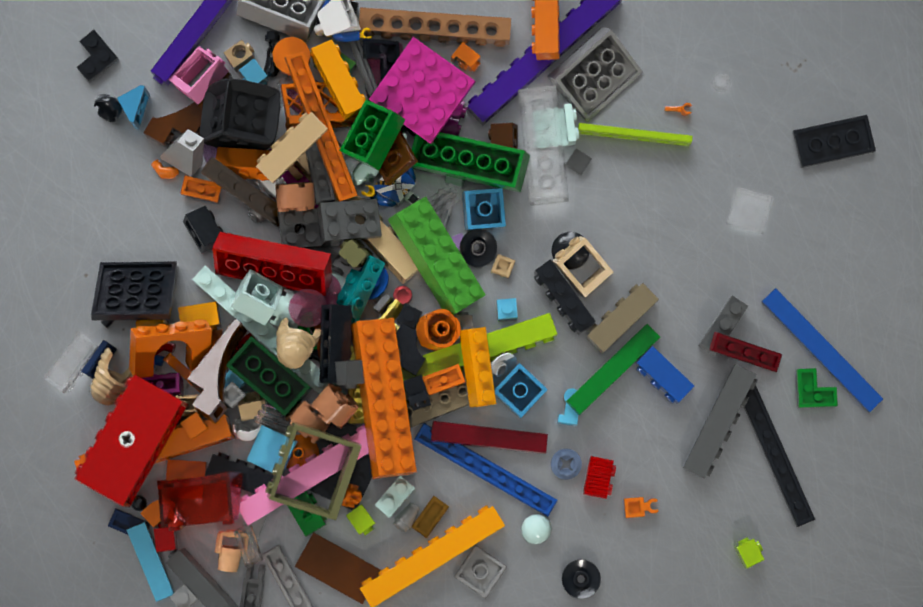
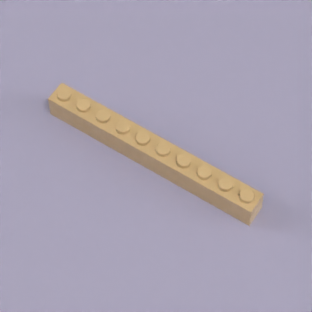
[277,134,419,285]

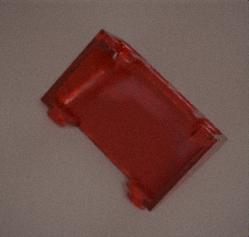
[157,472,243,532]

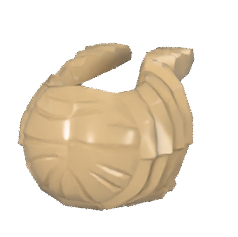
[276,318,321,369]
[90,347,133,406]

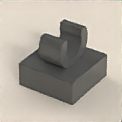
[373,293,394,316]

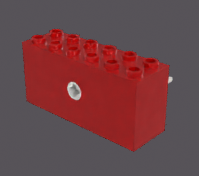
[74,374,188,508]

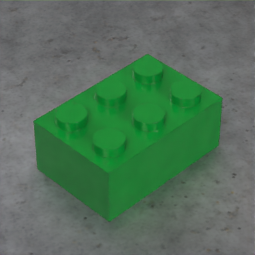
[339,100,406,171]

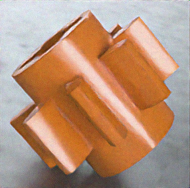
[342,484,362,508]

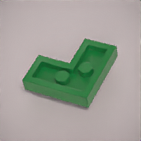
[796,368,838,408]

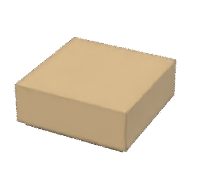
[491,254,516,279]

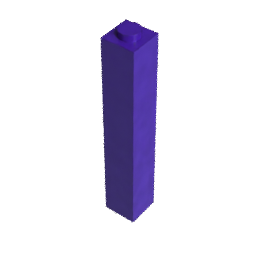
[151,0,233,86]

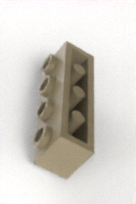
[586,283,659,354]
[406,380,469,428]

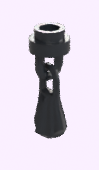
[263,31,280,78]

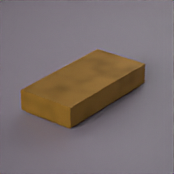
[412,496,449,538]

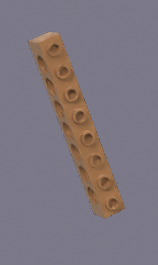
[359,7,511,47]

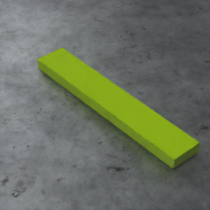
[578,123,693,147]

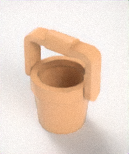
[215,529,248,572]

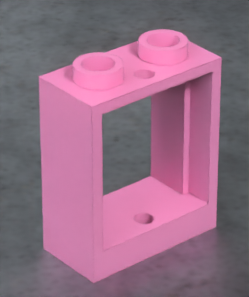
[168,46,229,104]

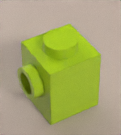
[346,504,376,535]
[734,537,765,568]

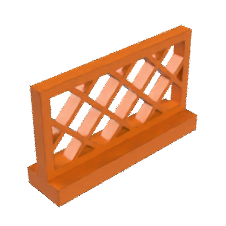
[281,82,357,131]

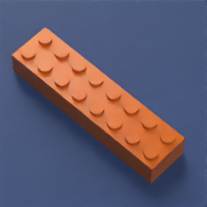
[351,318,417,479]
[74,414,235,484]

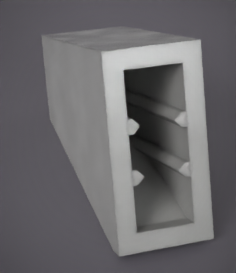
[160,129,204,177]

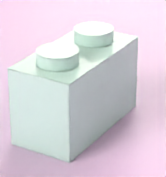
[375,476,415,518]

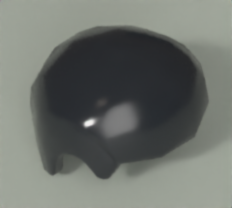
[94,94,123,122]

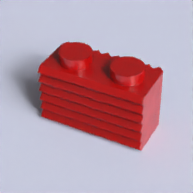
[583,456,616,499]

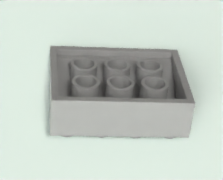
[236,0,325,42]
[547,27,643,122]

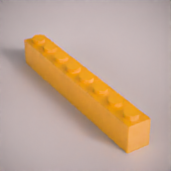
[360,505,505,607]

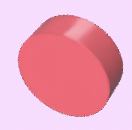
[393,286,412,305]

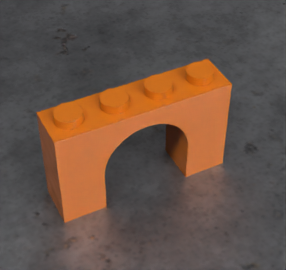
[129,319,212,378]

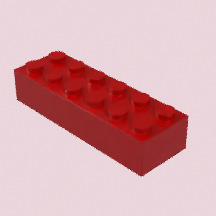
[212,232,332,296]

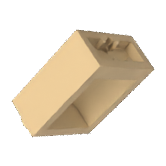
[552,236,613,297]

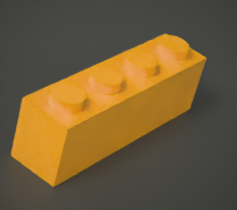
[310,39,366,121]
[460,327,496,407]

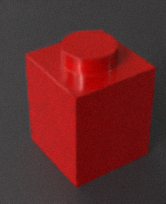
[154,523,178,552]

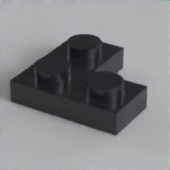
[77,30,119,83]
[362,38,400,79]

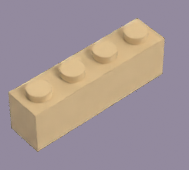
[256,112,328,183]

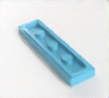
[127,522,174,602]

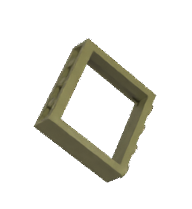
[265,422,362,520]

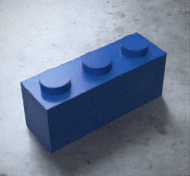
[635,346,694,404]

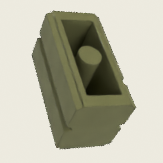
[339,240,373,268]

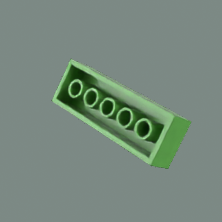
[388,196,486,315]

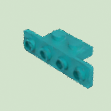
[336,255,385,325]

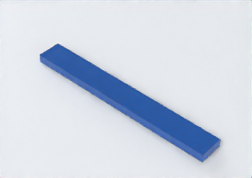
[762,288,883,412]
[414,423,558,517]

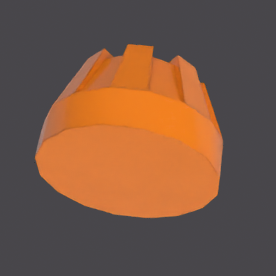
[272,37,311,76]

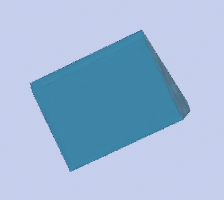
[117,85,150,130]

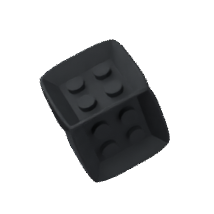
[200,79,281,150]

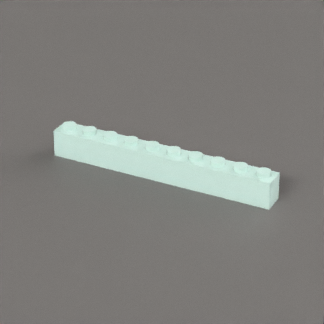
[192,266,347,395]

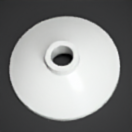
[491,353,517,387]

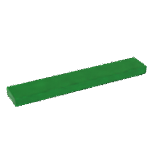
[566,324,660,415]

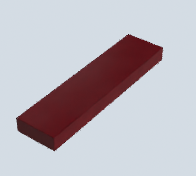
[709,332,782,372]

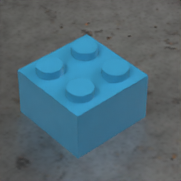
[462,188,506,230]
[494,363,548,419]

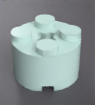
[269,288,308,329]

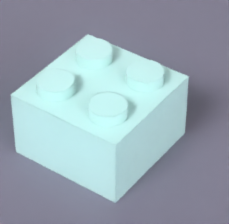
[231,269,284,326]

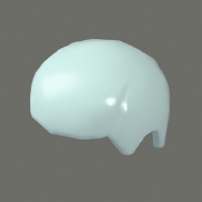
[521,514,552,544]

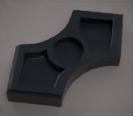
[396,323,426,376]

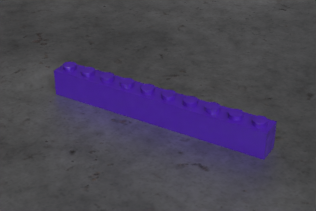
[468,0,622,126]

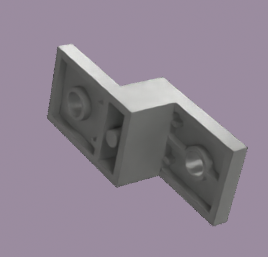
[278,199,382,249]

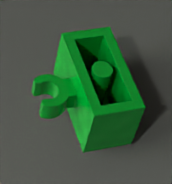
[287,491,327,537]

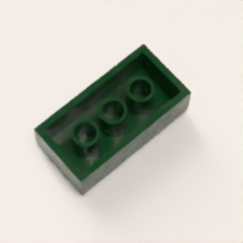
[226,336,312,417]

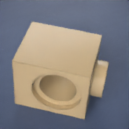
[223,40,255,72]
[238,391,266,421]

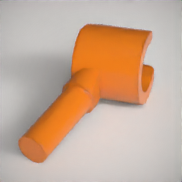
[665,103,692,116]

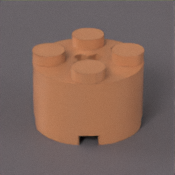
[275,182,315,212]
[311,383,358,429]
[285,400,330,444]

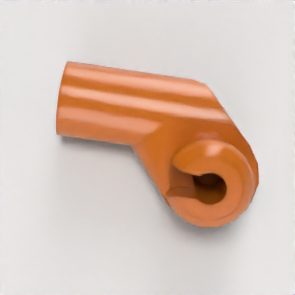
[151,159,179,179]

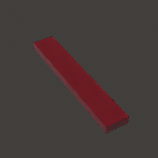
[431,421,548,454]

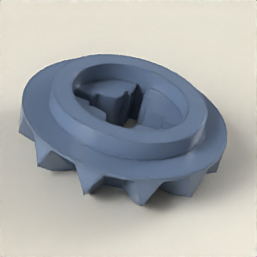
[551,449,582,480]

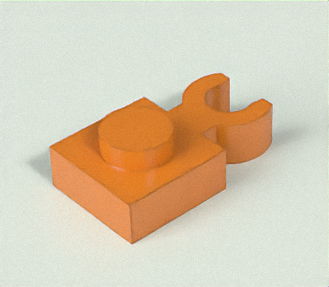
[624,497,658,518]

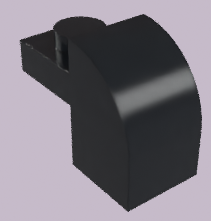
[403,375,431,411]

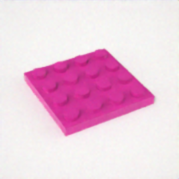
[369,37,476,144]

